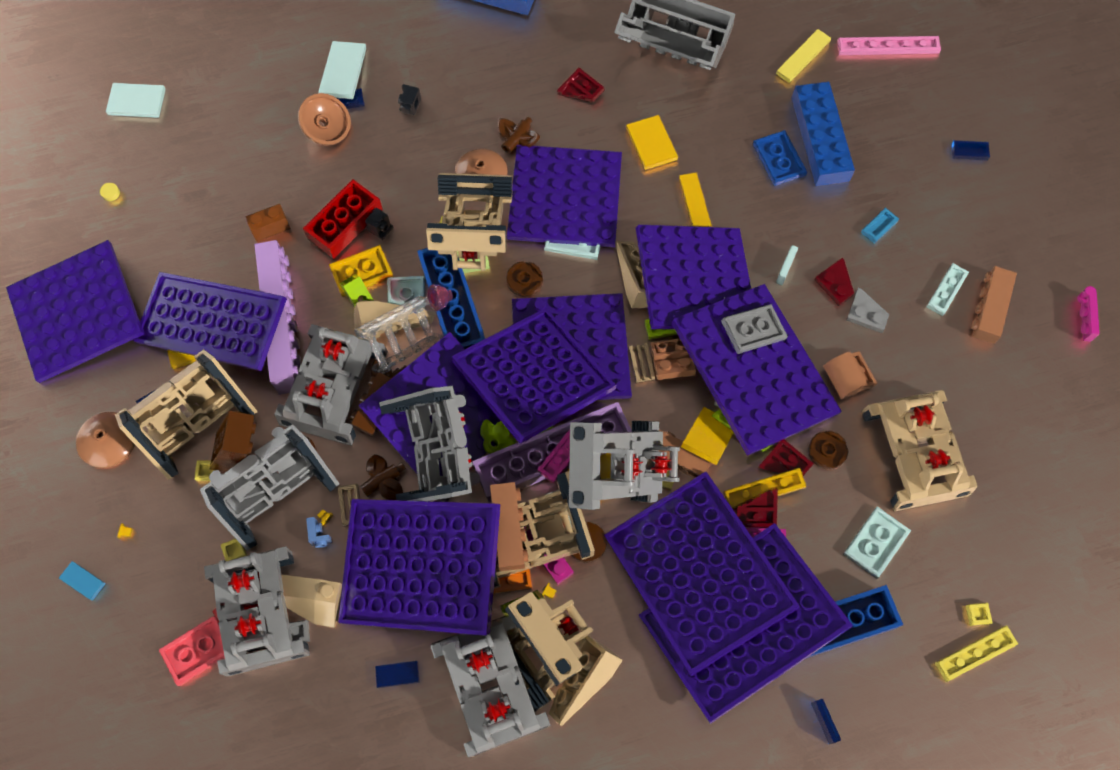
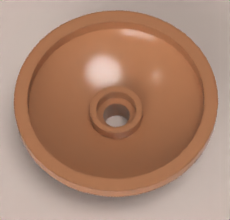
[298,93,351,146]
[455,149,508,175]
[76,412,135,468]

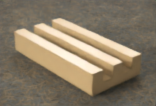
[628,343,655,383]
[338,483,360,527]

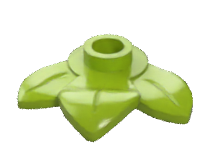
[480,419,516,454]

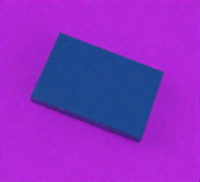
[753,130,807,186]

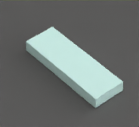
[926,263,969,316]

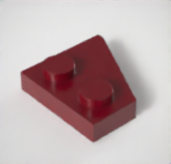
[557,68,605,102]
[814,258,854,306]
[758,439,814,476]
[736,488,778,527]

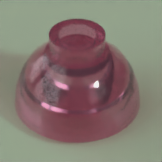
[427,284,453,311]

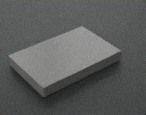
[721,304,788,354]

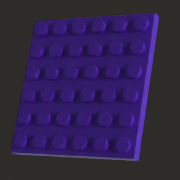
[507,145,622,248]
[636,225,751,329]
[6,240,144,383]
[512,293,632,400]
[451,308,616,444]
[359,332,501,476]

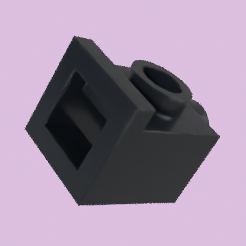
[398,84,421,115]
[365,208,393,240]

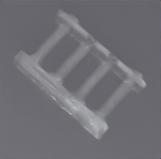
[354,296,444,374]

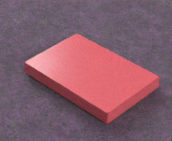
[159,615,225,686]

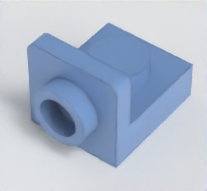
[306,517,332,548]

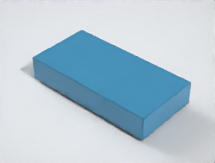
[861,207,899,244]
[59,561,106,601]

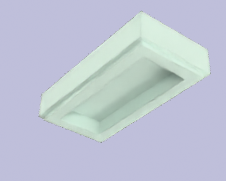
[776,245,799,285]

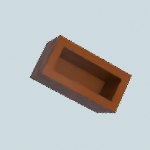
[245,204,291,242]

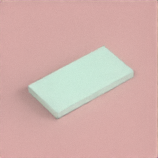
[318,41,367,99]

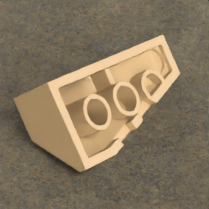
[616,241,648,308]
[354,300,435,340]
[281,575,342,628]
[549,635,622,726]

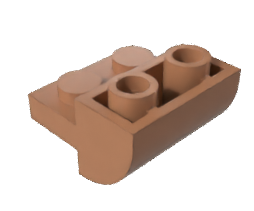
[651,339,696,380]
[823,351,878,399]

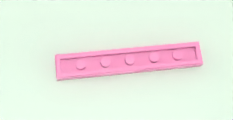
[837,36,941,55]

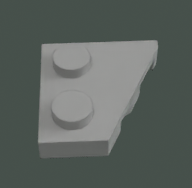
[846,287,889,333]

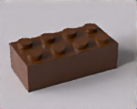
[209,410,256,472]

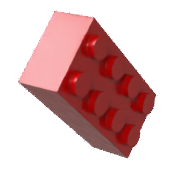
[303,179,383,259]

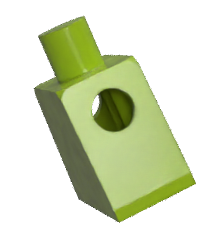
[339,274,374,308]

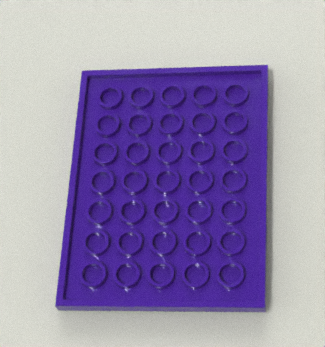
[671,284,842,456]
[604,472,800,676]
[338,499,501,636]
[639,523,853,724]

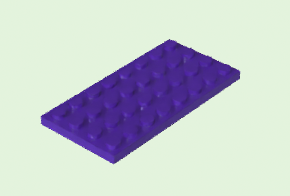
[133,272,287,371]

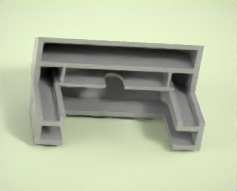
[614,0,735,70]

